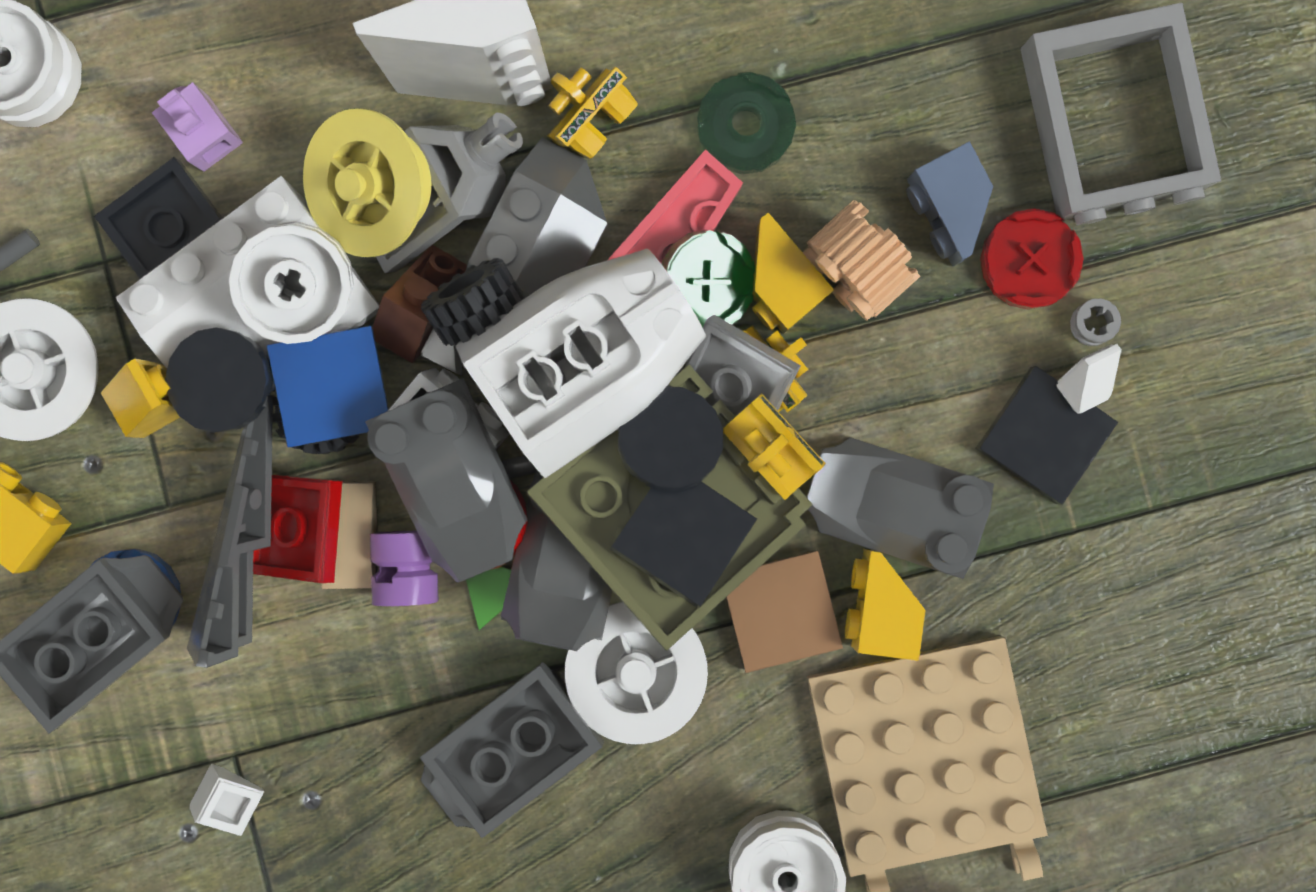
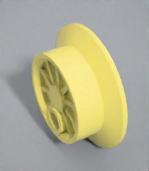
[303,109,432,257]

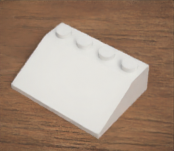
[353,0,553,106]
[115,176,380,392]

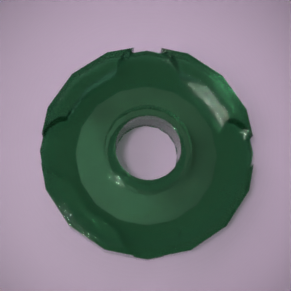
[697,72,796,174]

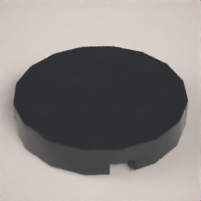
[165,327,273,432]
[618,386,723,492]

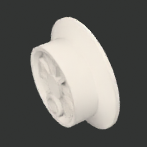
[0,299,98,441]
[565,602,708,744]

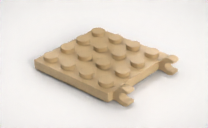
[807,636,1048,892]

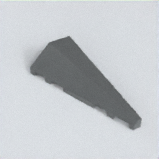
[187,395,273,668]

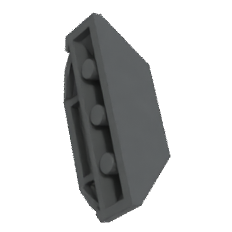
[465,137,608,300]

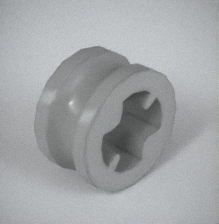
[1070,298,1121,346]

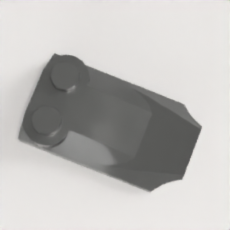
[365,378,528,583]
[807,437,994,579]
[501,472,612,651]
[0,555,184,734]
[420,662,604,838]

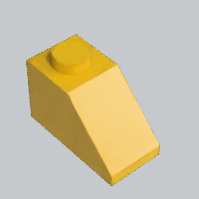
[752,213,834,334]

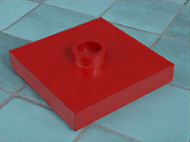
[253,474,343,583]

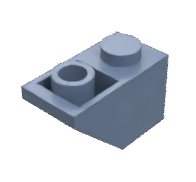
[906,141,993,267]

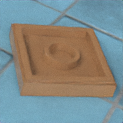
[726,550,843,673]

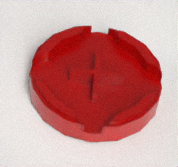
[980,208,1084,310]

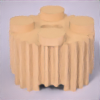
[803,200,921,321]

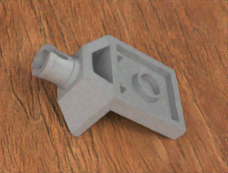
[376,113,523,273]

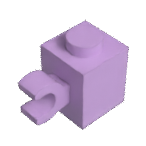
[152,82,243,172]

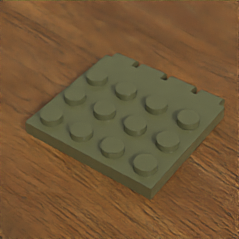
[527,364,812,651]

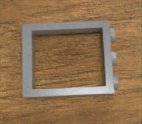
[1020,3,1221,226]

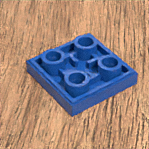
[267,326,389,448]

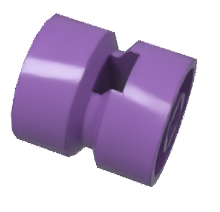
[370,531,439,606]

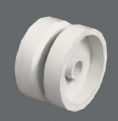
[0,0,82,127]
[228,222,354,344]
[728,810,846,892]

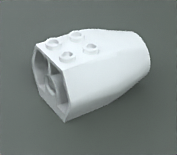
[455,249,706,478]

